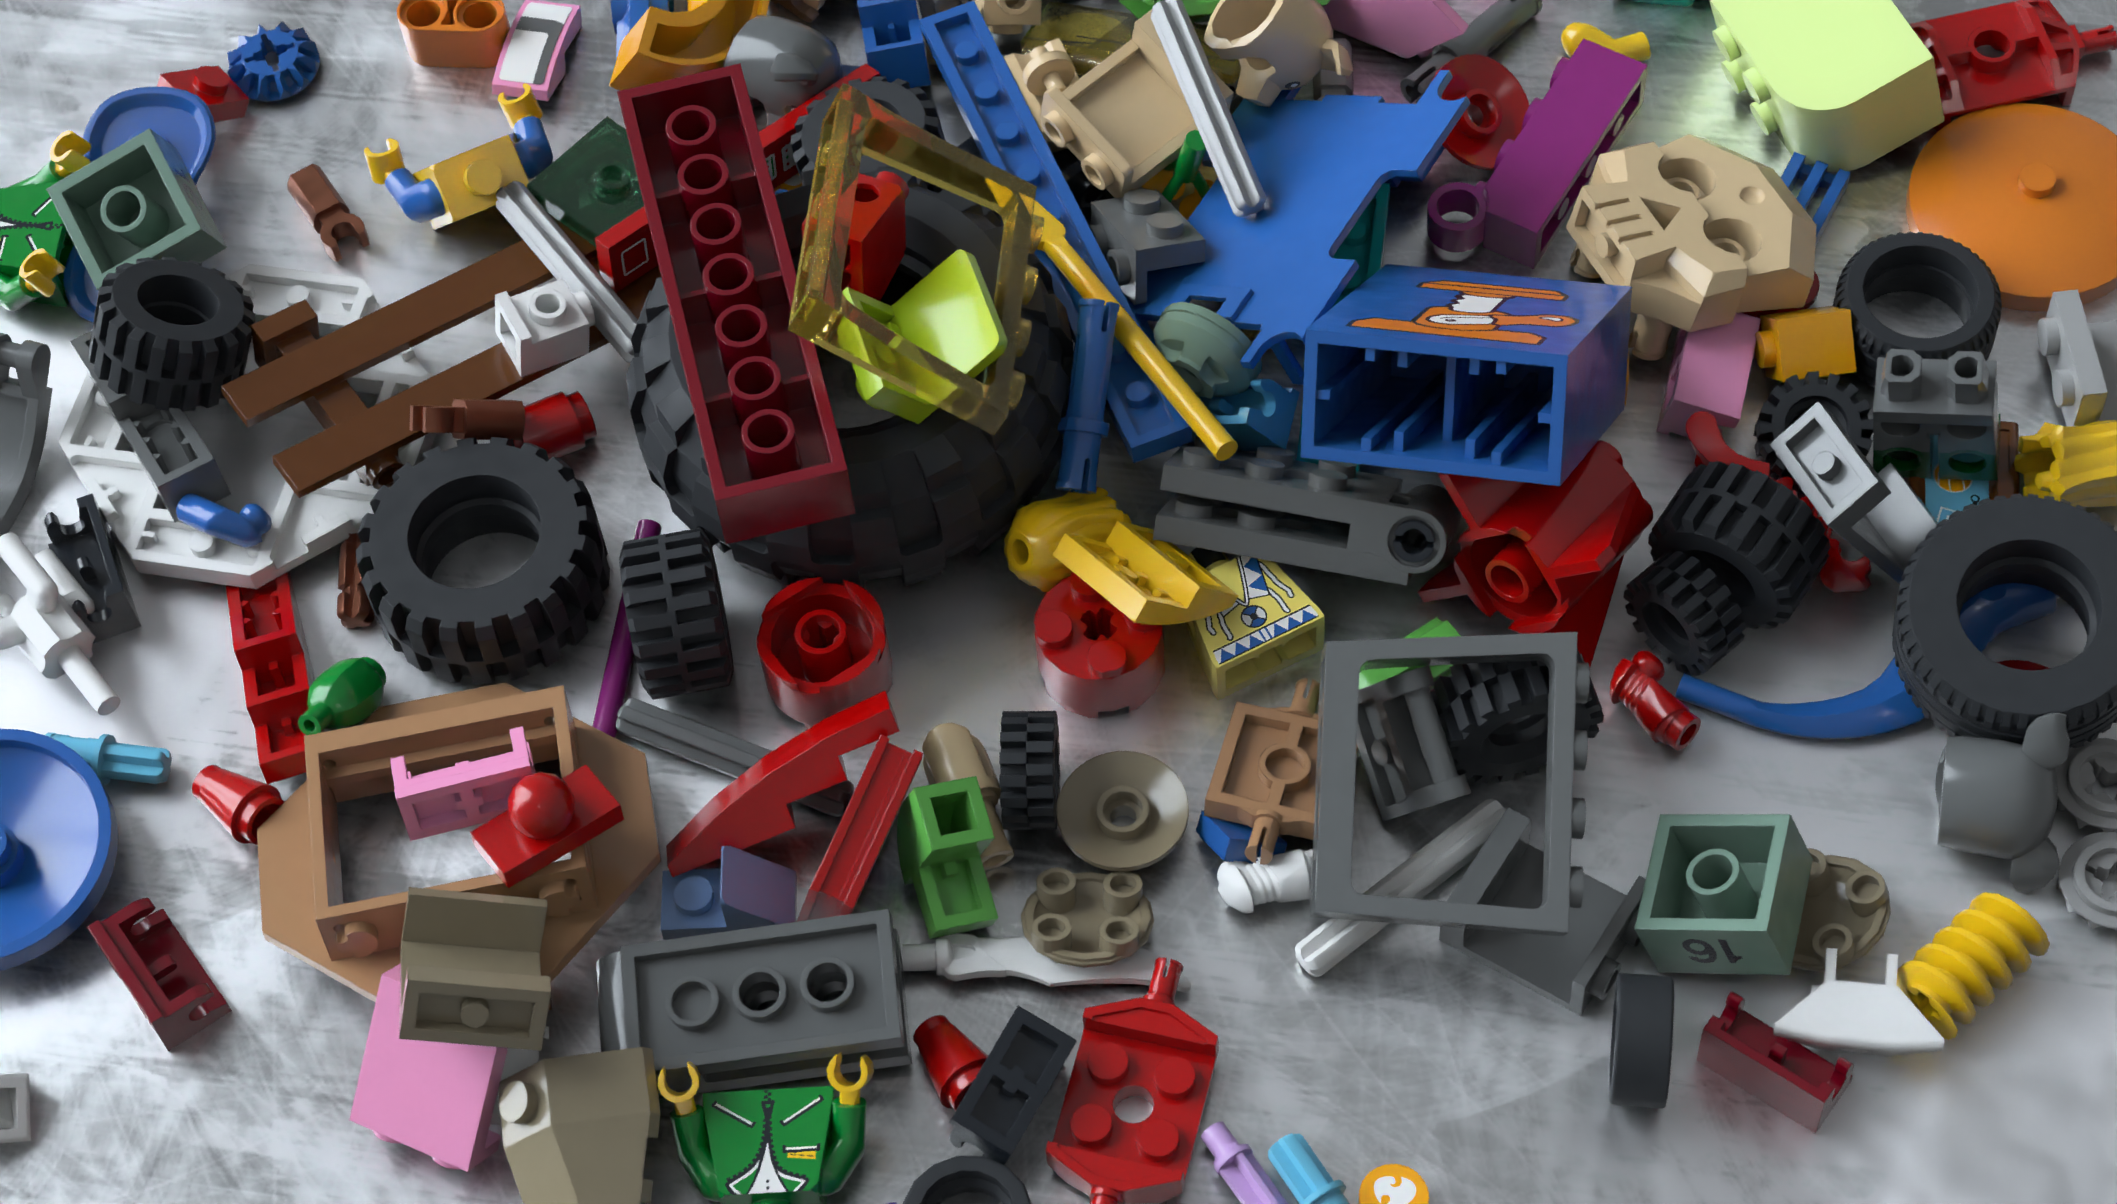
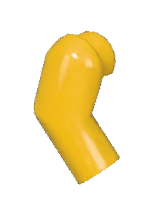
[1561,22,1651,62]

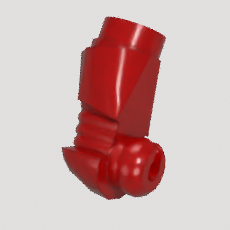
[1610,650,1701,751]

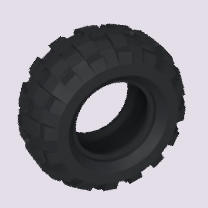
[626,166,1074,590]

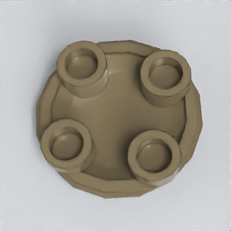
[1792,848,1891,972]
[1021,867,1154,968]

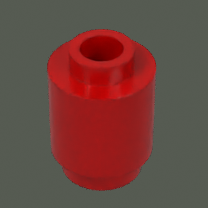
[513,391,597,460]

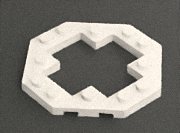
[58,264,436,589]

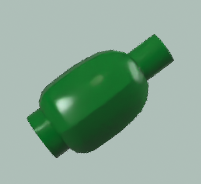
[298,657,386,735]

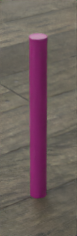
[592,519,662,738]

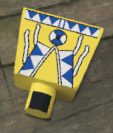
[1185,547,1325,701]

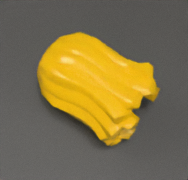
[2014,420,2117,507]
[1004,487,1132,593]

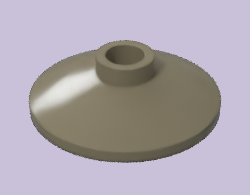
[1057,751,1189,871]

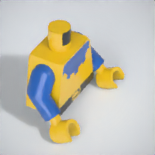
[364,83,553,230]

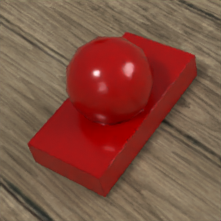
[470,764,625,888]

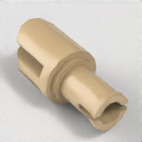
[922,722,1014,871]

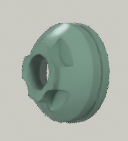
[1154,302,1262,399]

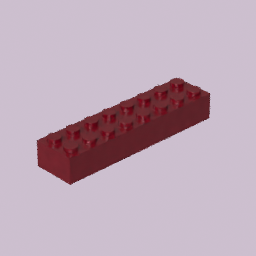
[617,63,855,544]

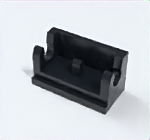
[44,493,141,644]
[949,1005,1077,1165]

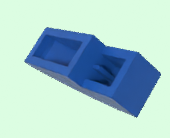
[857,0,931,88]

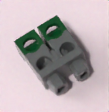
[1873,349,2001,481]

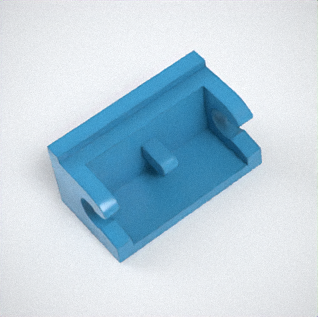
[1179,379,1300,451]

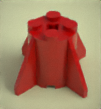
[1418,440,1653,669]

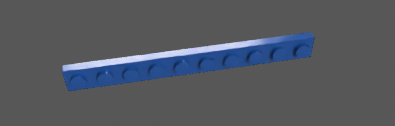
[919,0,1193,463]

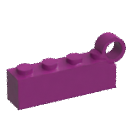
[1426,39,1648,269]

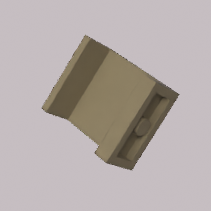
[399,887,551,1051]

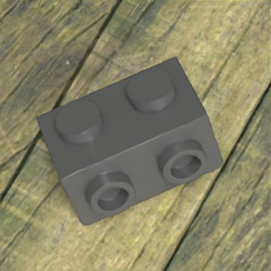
[1089,189,1205,305]

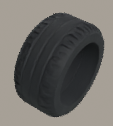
[1833,232,2002,386]

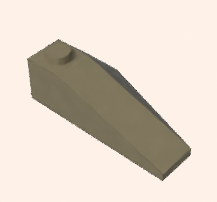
[498,1047,660,1204]

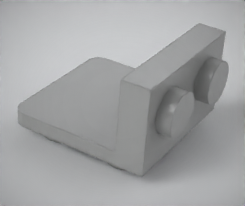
[2037,289,2117,426]

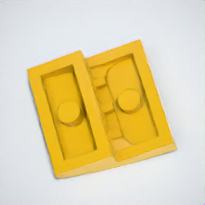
[1053,521,1239,625]

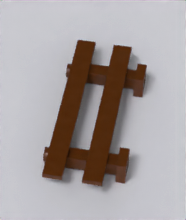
[221,174,662,498]

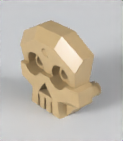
[1566,134,1817,361]

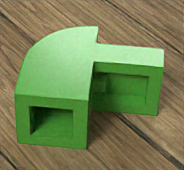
[897,776,998,939]

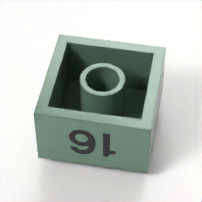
[46,128,228,291]
[1634,814,1813,975]

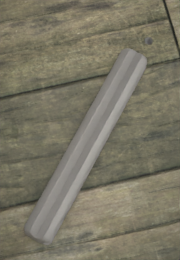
[1151,0,1266,217]
[496,181,638,363]

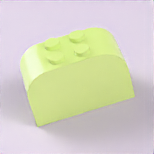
[1709,0,1945,172]

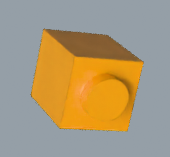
[1754,306,1856,382]

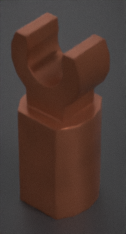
[287,164,370,262]
[410,399,525,440]

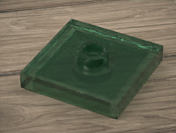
[527,116,644,247]

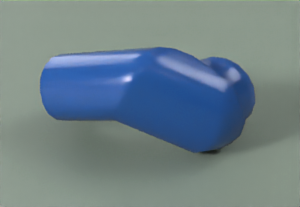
[176,493,272,548]

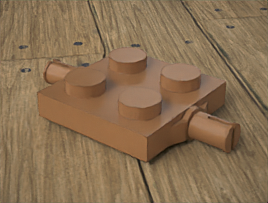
[1204,678,1360,865]

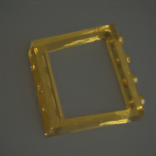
[788,83,1044,435]

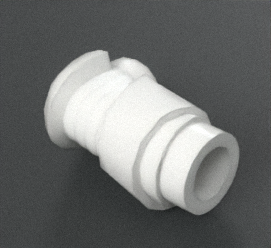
[1217,849,1313,914]

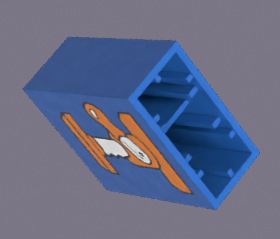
[1301,264,1632,486]

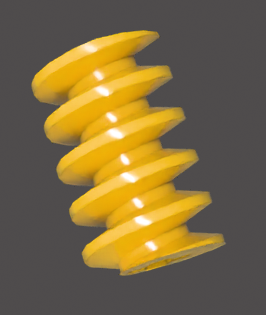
[1896,892,2050,1040]

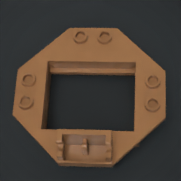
[257,682,661,1013]

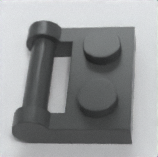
[1357,665,1471,822]

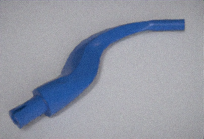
[1675,583,2061,739]

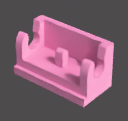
[1656,313,1760,437]
[390,726,536,841]

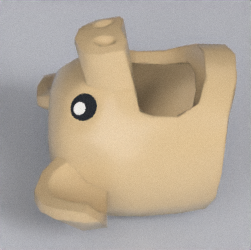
[1204,0,1354,107]

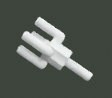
[0,532,121,716]

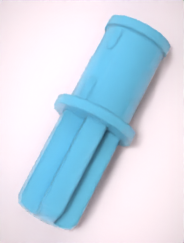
[45,732,172,785]
[1268,1133,1350,1204]

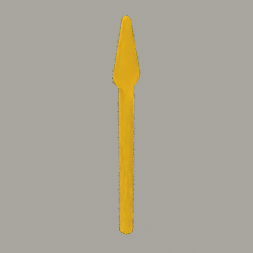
[987,165,1238,461]

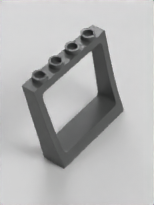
[1310,632,1590,937]

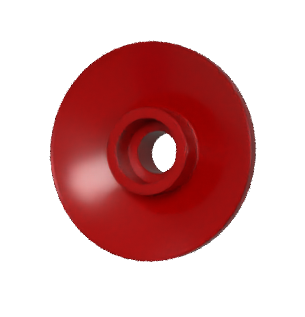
[1432,54,1529,170]

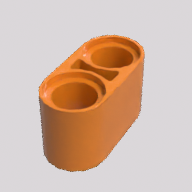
[397,0,510,68]

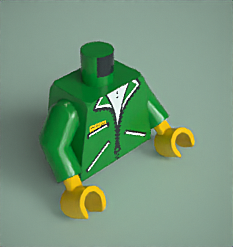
[0,131,92,312]
[658,1052,874,1204]

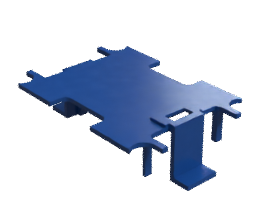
[1124,70,1470,389]

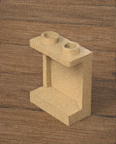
[1040,9,1234,198]

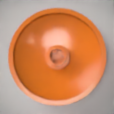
[1906,103,2117,312]

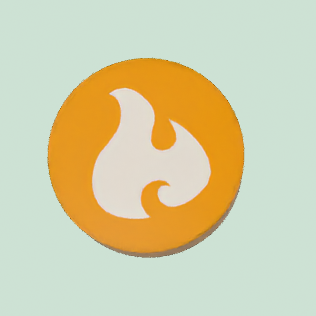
[1358,1164,1429,1204]

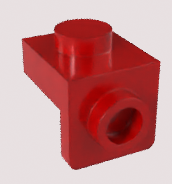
[157,65,250,122]

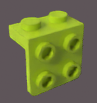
[830,249,1007,424]

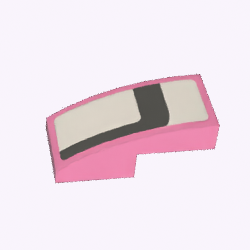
[492,0,582,101]

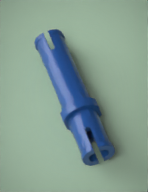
[1055,298,1120,494]

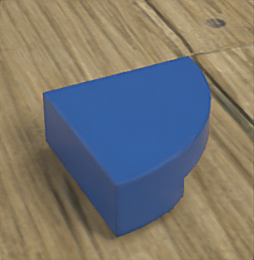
[1196,811,1287,864]

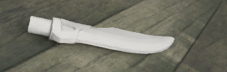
[903,933,1191,992]

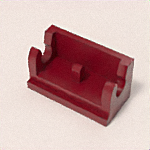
[87,898,232,1052]
[1696,991,1854,1134]

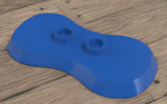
[64,87,216,322]

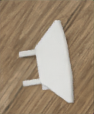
[1773,948,1944,1056]

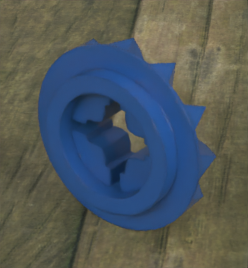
[227,21,320,101]

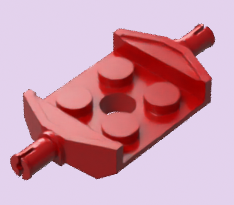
[1909,0,2117,131]
[1045,957,1219,1204]

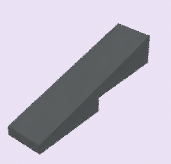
[70,331,231,523]

